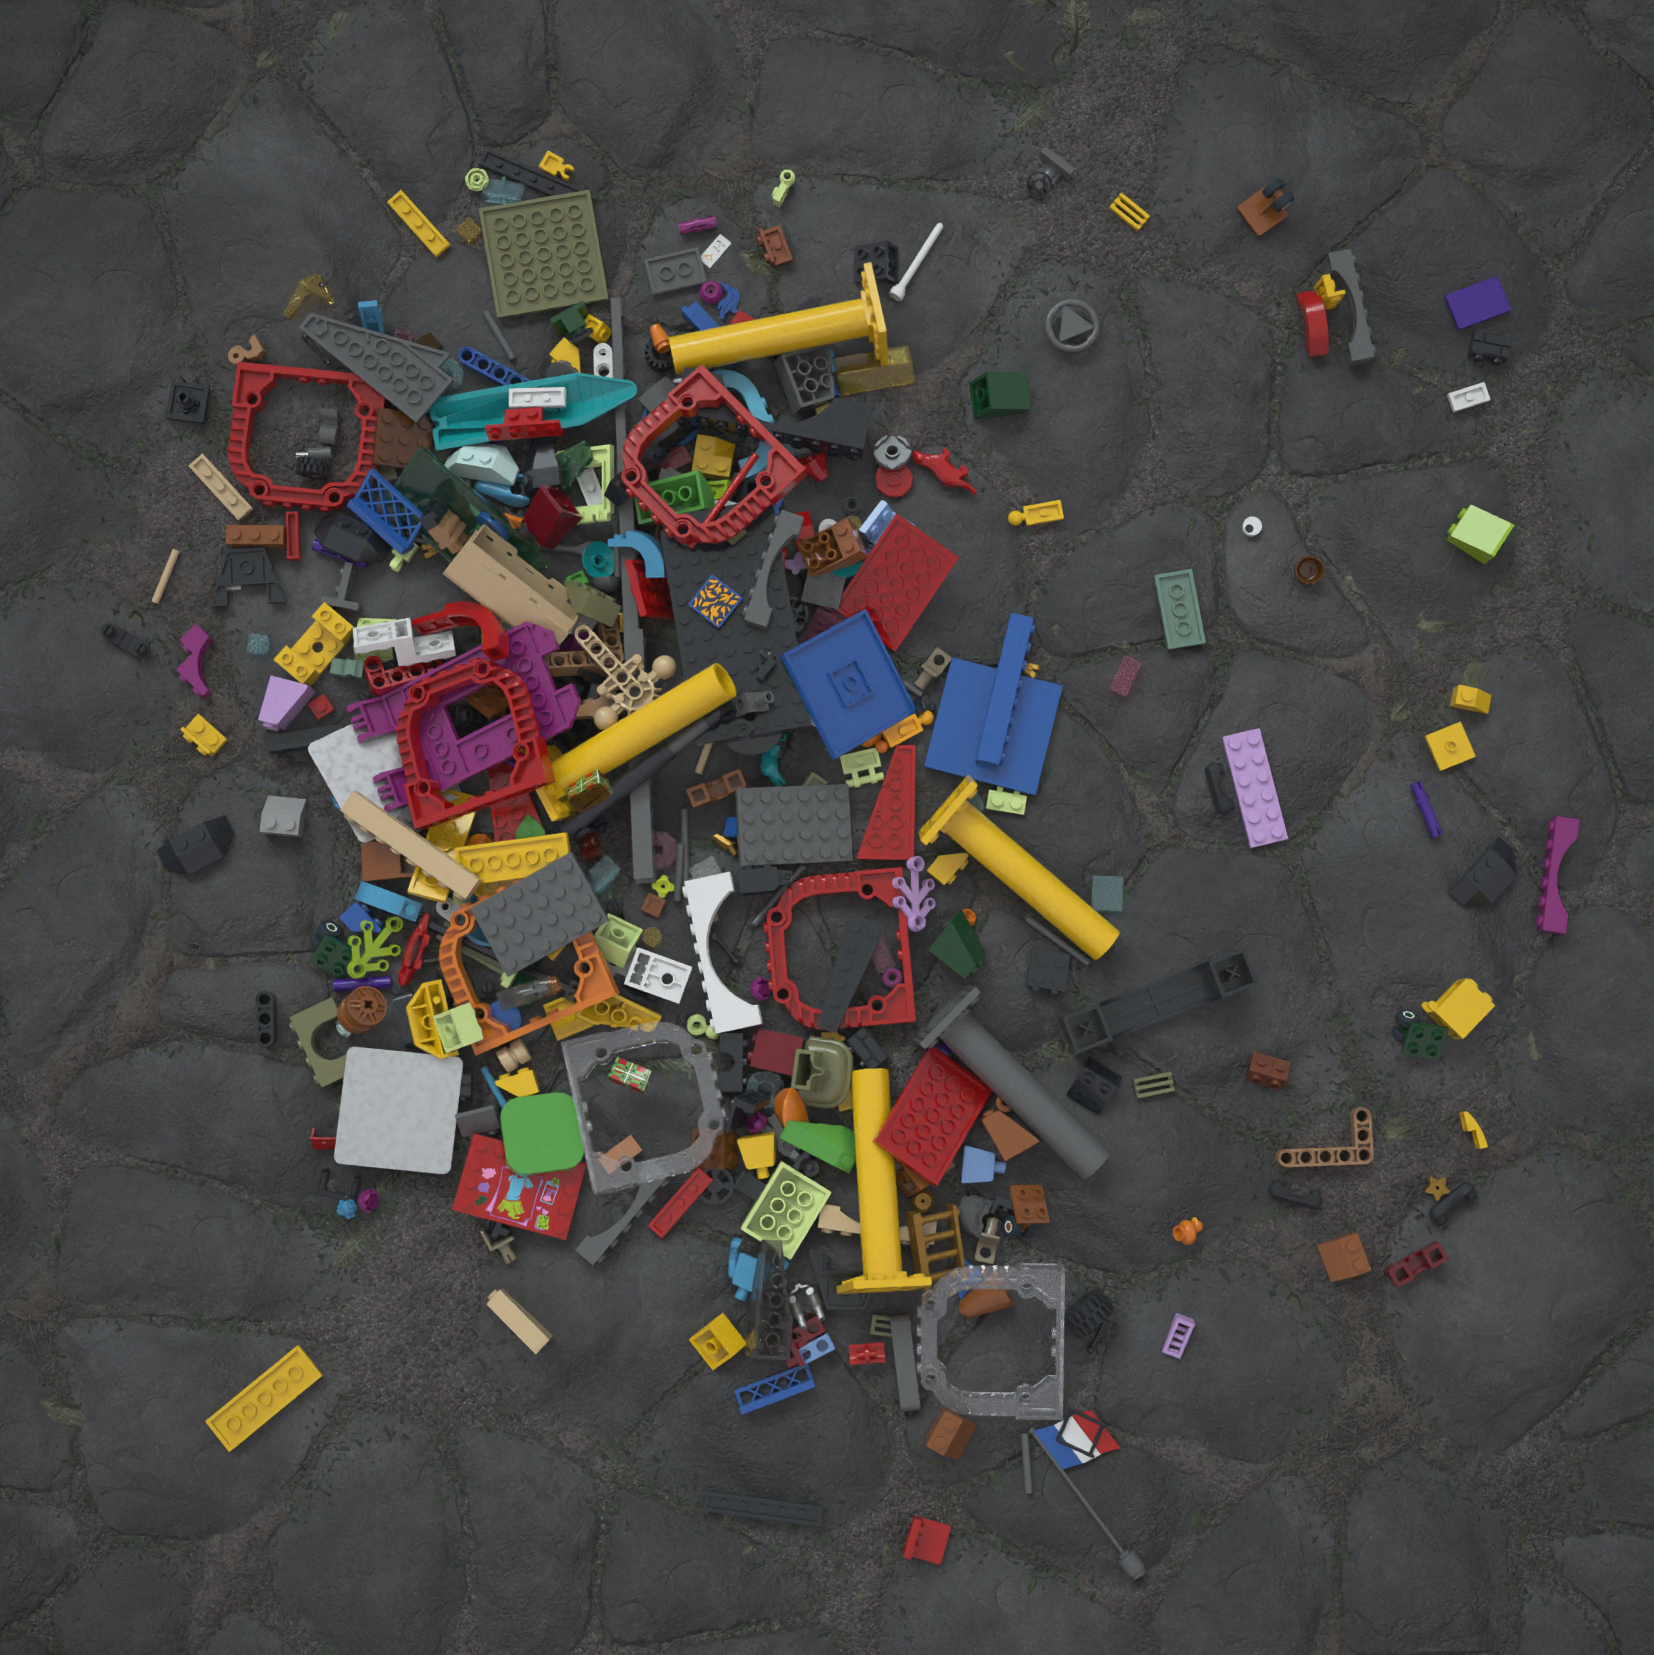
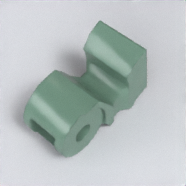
[329,658,366,681]

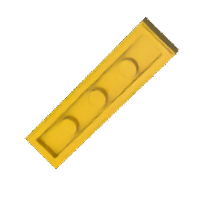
[387,190,451,258]

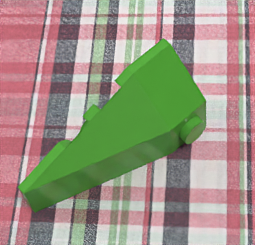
[780,1120,856,1173]

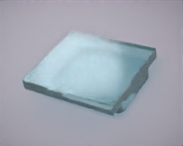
[1091,875,1123,911]

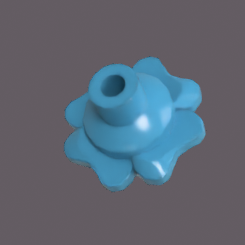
[337,1196,357,1219]

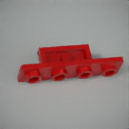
[485,407,563,441]

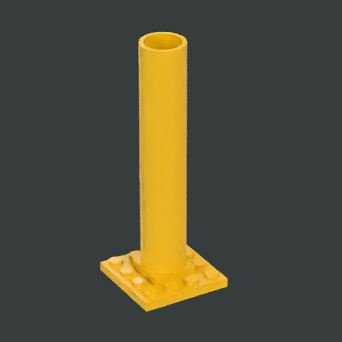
[669,262,888,375]
[524,663,736,821]
[918,774,1120,960]
[836,1068,932,1294]

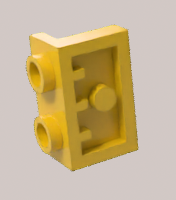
[1314,274,1346,310]
[180,714,228,757]

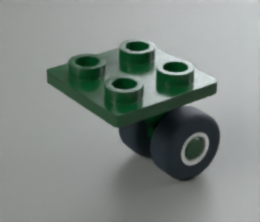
[309,920,352,979]
[1392,1009,1449,1060]

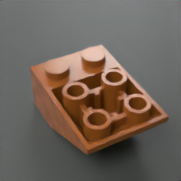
[797,518,868,577]
[361,841,416,882]

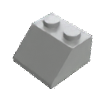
[259,796,307,837]

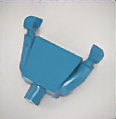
[728,1238,789,1301]

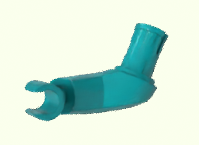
[760,733,786,787]

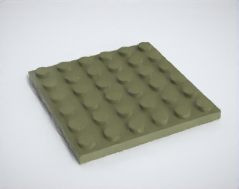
[479,190,609,319]

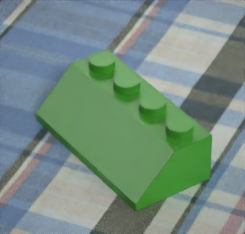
[634,470,715,525]

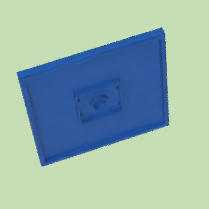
[780,609,915,760]
[924,657,1063,796]

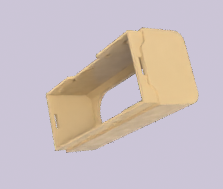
[443,524,581,645]

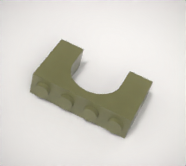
[289,997,347,1088]

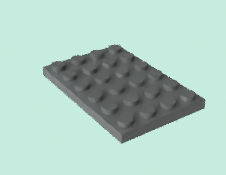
[735,784,853,866]
[470,852,610,977]

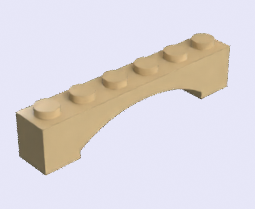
[818,1204,937,1248]

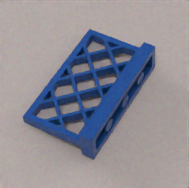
[347,469,423,554]

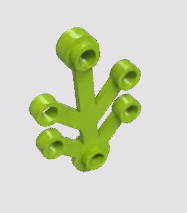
[347,916,403,979]

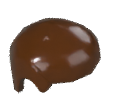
[1294,556,1325,585]

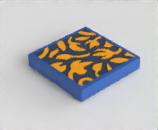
[688,574,743,629]

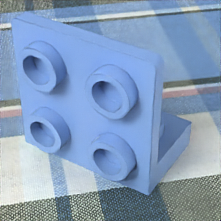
[859,500,915,545]

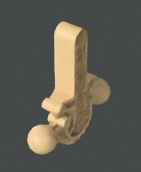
[575,625,677,730]

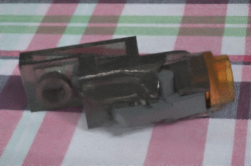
[496,975,562,1011]

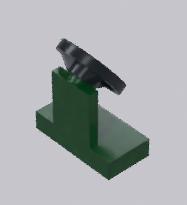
[550,301,594,344]

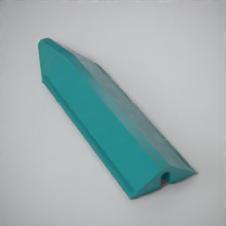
[429,373,638,451]

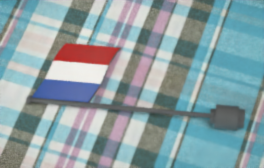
[1028,1410,1146,1580]

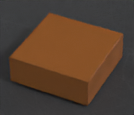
[641,892,666,918]

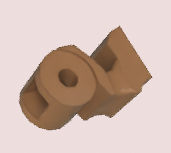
[228,334,267,367]

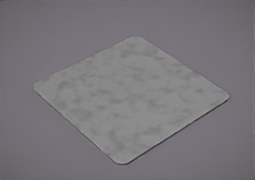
[308,720,461,843]
[334,1047,463,1174]

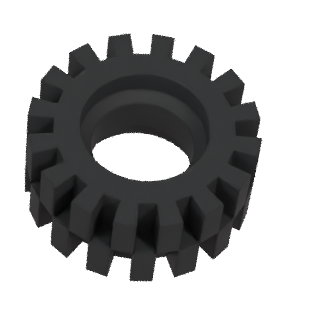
[644,338,674,372]
[295,456,332,480]

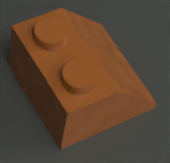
[1317,1232,1371,1282]

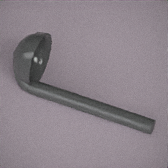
[593,515,622,593]

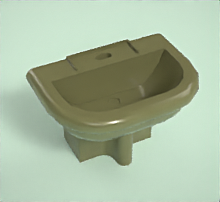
[791,1036,853,1109]

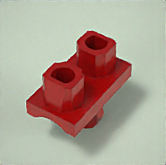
[849,1342,885,1365]

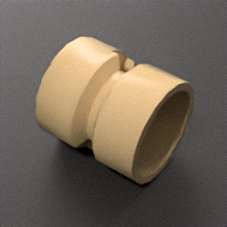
[496,1038,532,1073]

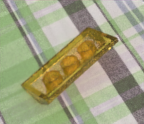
[834,345,915,395]

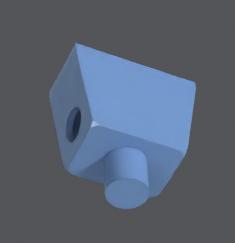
[960,1145,1006,1183]

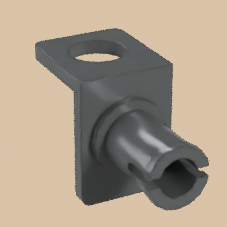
[732,691,774,717]

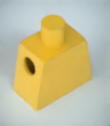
[737,1131,777,1179]

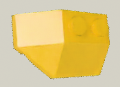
[406,979,459,1059]

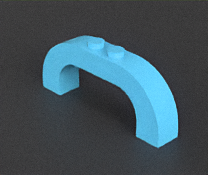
[712,370,775,480]

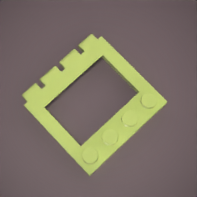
[555,444,614,525]

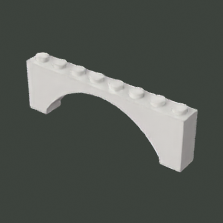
[682,872,763,1034]

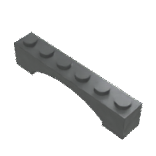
[1325,249,1376,366]
[742,510,804,630]
[575,1159,670,1265]

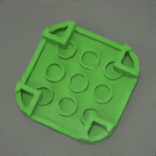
[499,1092,584,1177]

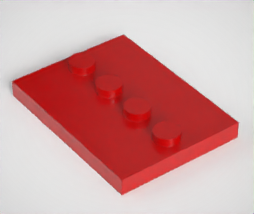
[625,559,675,621]

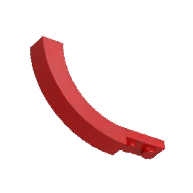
[411,601,510,662]

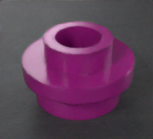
[883,968,902,988]

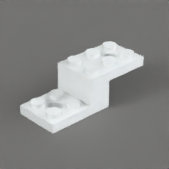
[353,618,456,666]
[606,947,693,1004]

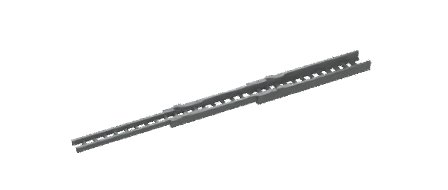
[611,297,656,884]

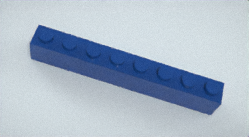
[975,613,1036,768]

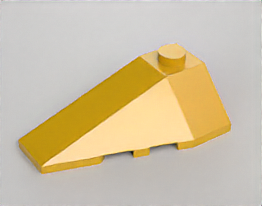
[575,995,662,1033]

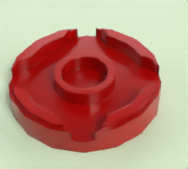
[875,465,913,498]

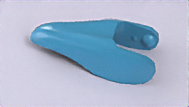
[475,474,530,507]

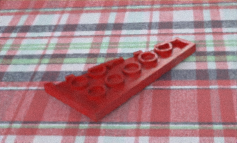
[856,745,916,860]
[488,757,547,842]

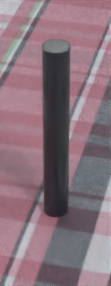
[577,668,621,691]

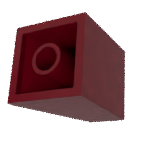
[523,484,583,549]
[747,1028,804,1076]

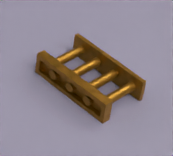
[906,1202,968,1292]

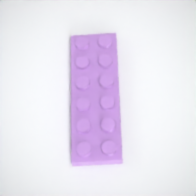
[1222,728,1288,848]

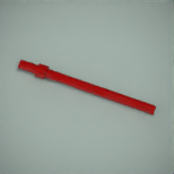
[687,452,760,549]

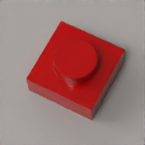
[308,694,335,721]

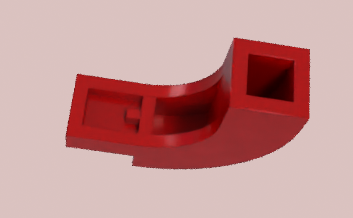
[1297,291,1329,357]

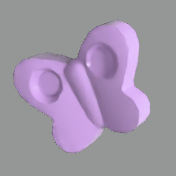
[784,552,807,576]

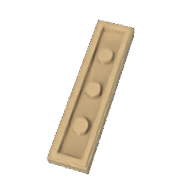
[188,453,254,522]

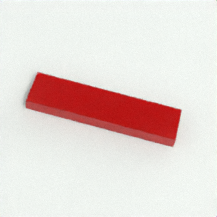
[648,1167,714,1239]

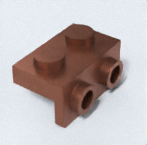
[757,225,793,269]
[1245,1051,1290,1090]

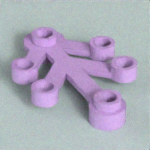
[892,856,935,932]

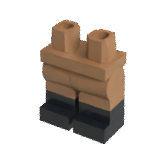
[418,495,469,554]

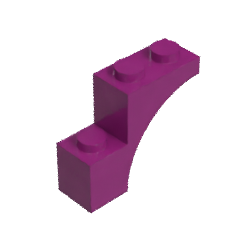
[176,624,213,699]

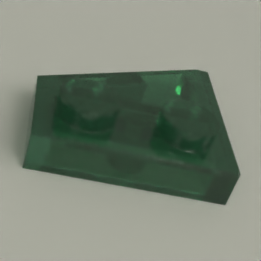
[555,440,594,490]

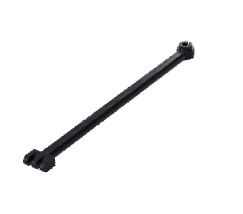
[381,909,579,1003]

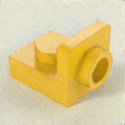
[584,314,612,344]

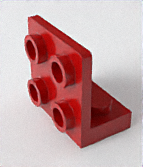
[903,1514,951,1565]

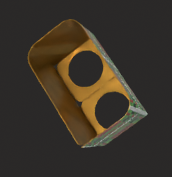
[567,769,612,812]

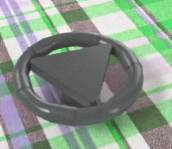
[1045,299,1100,353]

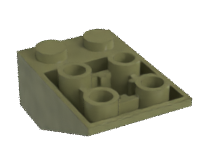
[564,579,622,627]

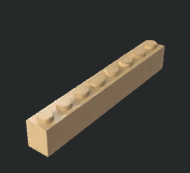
[340,791,483,900]

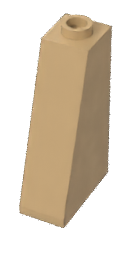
[487,1288,553,1354]

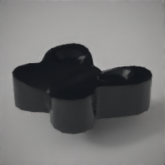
[913,695,936,716]

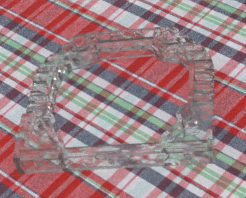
[561,1021,727,1196]
[917,1263,1065,1420]

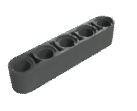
[889,1314,921,1412]

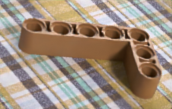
[544,620,624,677]
[1275,1107,1374,1167]

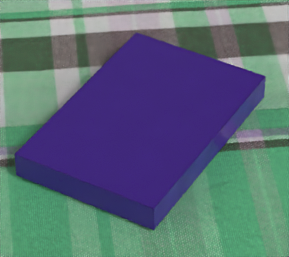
[1444,276,1511,331]

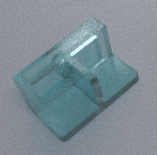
[482,176,524,204]
[586,855,623,896]

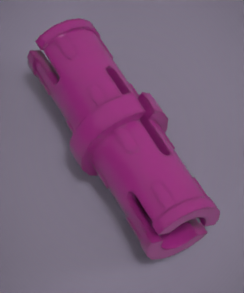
[678,215,717,235]

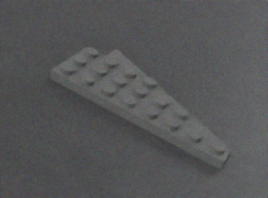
[299,313,454,424]

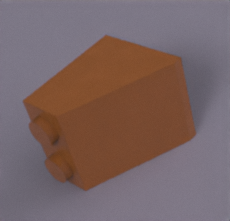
[979,1109,1039,1161]
[895,1159,955,1198]
[924,1405,977,1460]

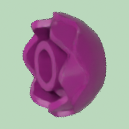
[699,281,723,305]
[750,977,770,1001]
[746,1111,767,1134]
[358,1189,380,1212]

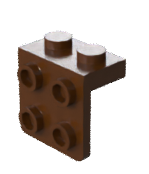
[692,1129,738,1169]

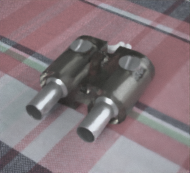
[785,1283,825,1330]

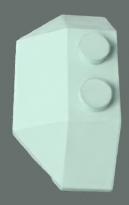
[443,443,519,486]

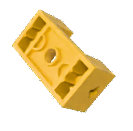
[274,602,354,686]

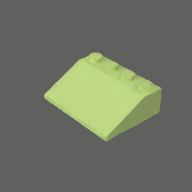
[740,1161,832,1260]

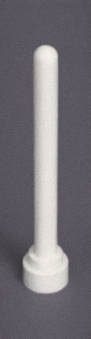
[889,223,943,301]

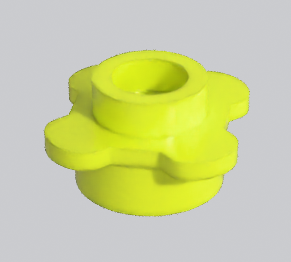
[652,875,674,898]

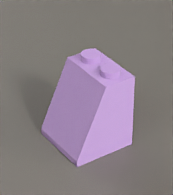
[258,676,315,732]

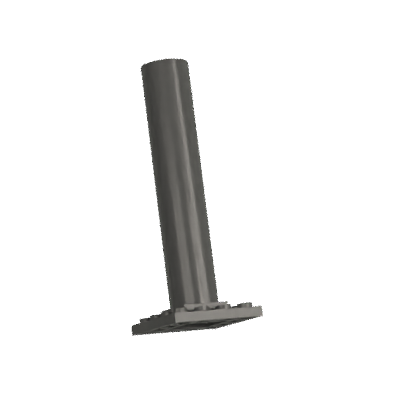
[912,985,1110,1180]

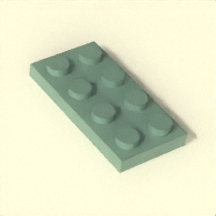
[1154,569,1206,650]

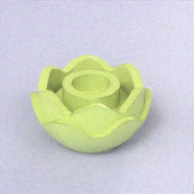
[465,168,489,191]

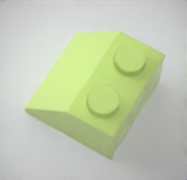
[594,913,643,968]
[433,1002,483,1053]

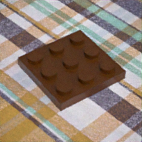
[372,407,434,471]

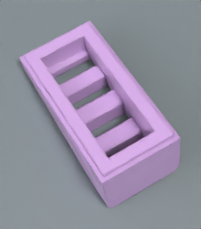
[1162,1313,1195,1359]

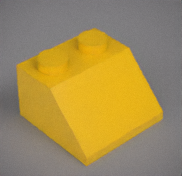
[689,1313,747,1370]

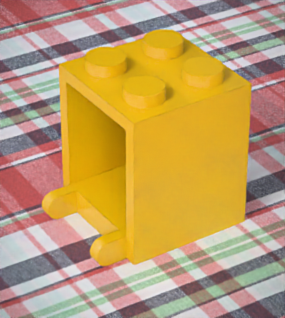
[1421,978,1495,1040]

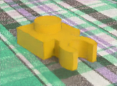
[539,151,574,181]

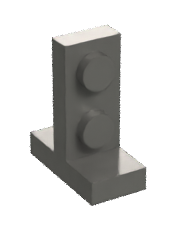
[320,562,362,614]

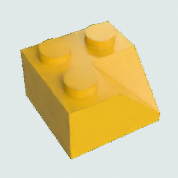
[692,434,736,480]

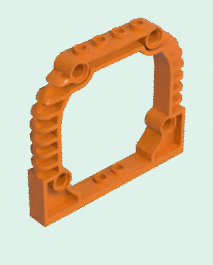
[439,878,620,1056]

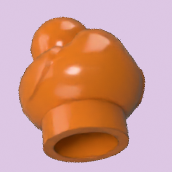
[861,733,888,753]
[1173,1217,1203,1245]

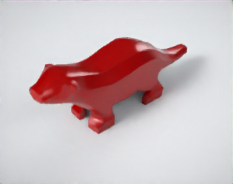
[912,448,977,495]
[397,913,430,986]

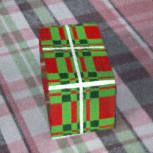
[608,1057,653,1095]

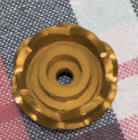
[911,1189,935,1213]

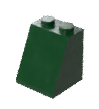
[969,372,1032,419]
[928,910,986,979]

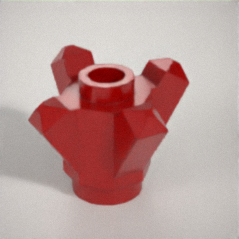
[798,451,829,482]

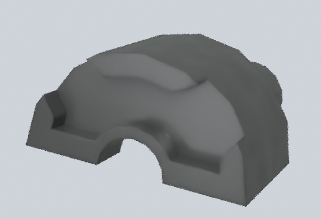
[958,1195,992,1238]

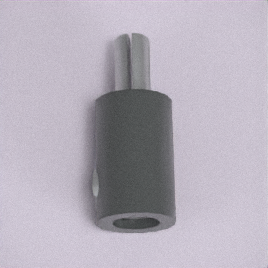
[296,447,333,461]

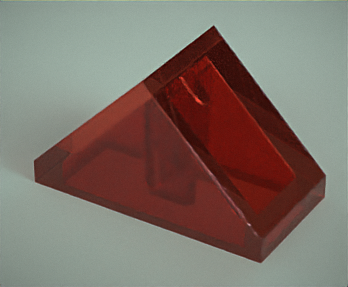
[579,832,603,862]

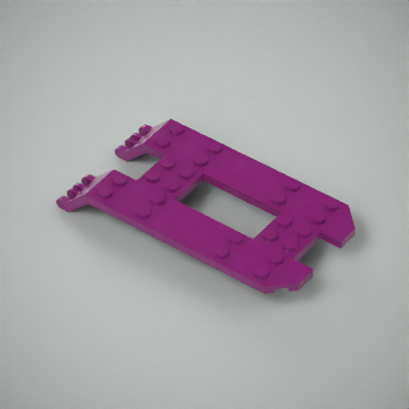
[346,621,581,813]

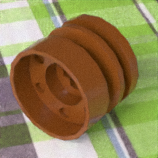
[337,986,387,1034]

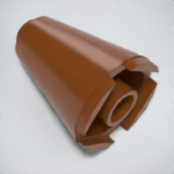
[958,1270,1015,1318]

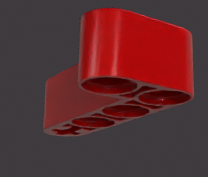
[364,656,443,696]

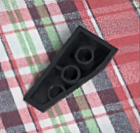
[522,436,563,494]

